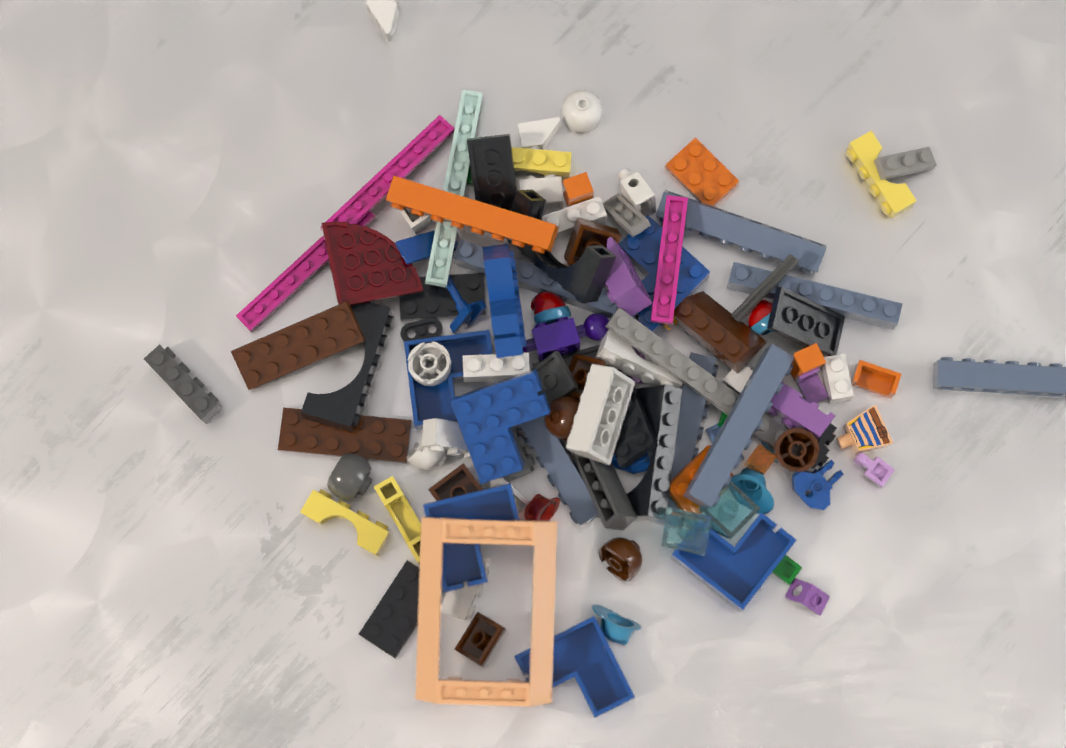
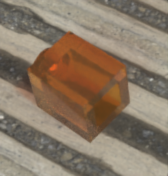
[744,444,776,475]

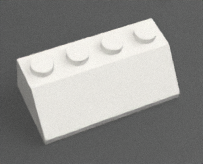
[566,364,635,465]

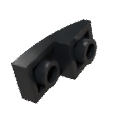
[811,423,837,469]

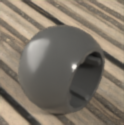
[327,453,373,500]

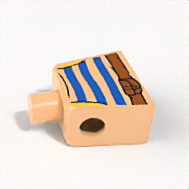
[836,405,893,454]

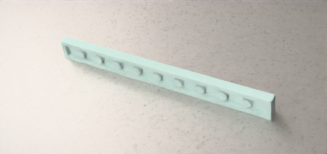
[425,89,483,288]

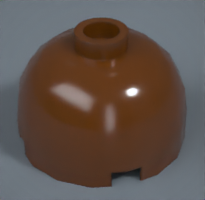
[544,396,580,440]
[774,428,820,472]
[598,537,643,581]

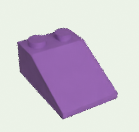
[606,237,653,316]

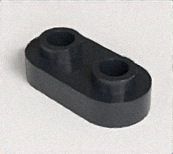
[400,318,443,342]

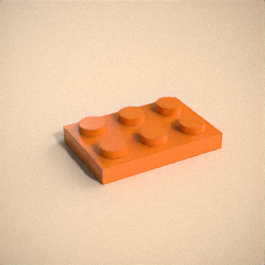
[665,137,739,206]
[669,445,734,521]

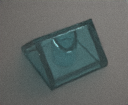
[698,480,761,540]
[661,507,713,556]

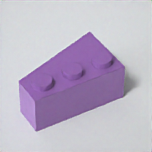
[767,381,836,440]

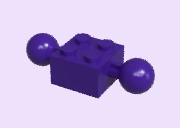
[522,313,609,361]

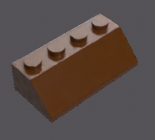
[673,291,767,374]

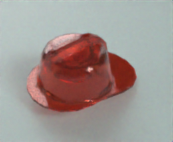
[524,494,560,521]

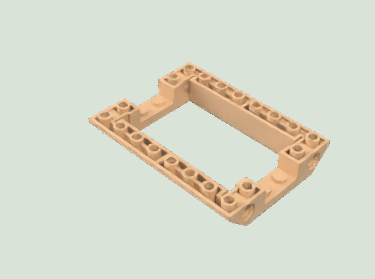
[415,517,557,707]

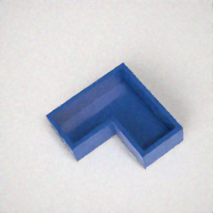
[618,215,710,333]
[482,244,526,358]
[404,330,493,430]
[450,369,551,484]
[423,483,519,593]
[670,512,797,612]
[514,616,635,718]

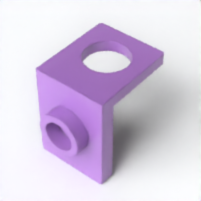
[796,367,829,403]
[785,578,830,616]

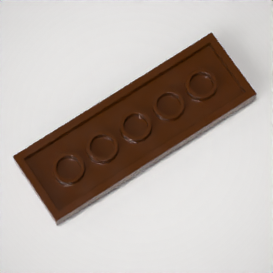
[230,301,366,390]
[278,407,412,464]

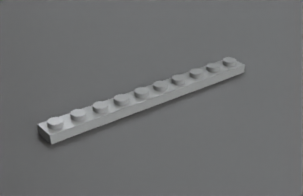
[605,308,786,449]

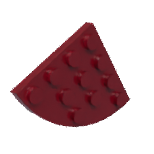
[321,222,424,306]

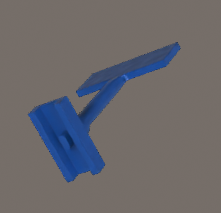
[395,230,486,333]

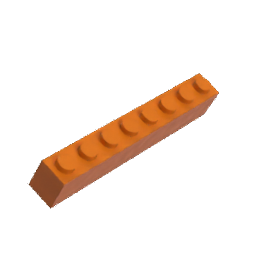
[386,175,559,254]

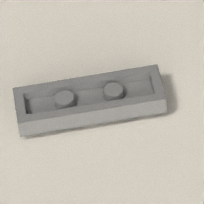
[874,147,937,180]
[603,193,651,237]

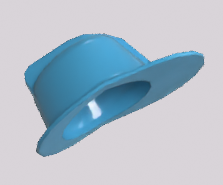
[729,467,774,514]
[592,604,641,645]

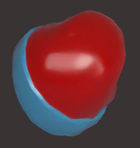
[530,291,571,325]
[748,300,774,336]

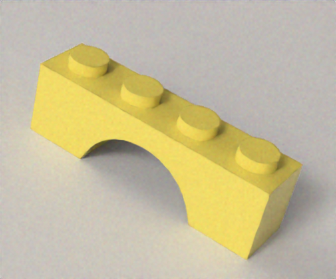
[846,131,917,219]
[512,147,572,180]
[374,476,421,565]
[300,489,391,556]

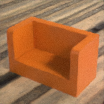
[563,172,594,207]
[790,343,826,381]
[851,360,901,399]

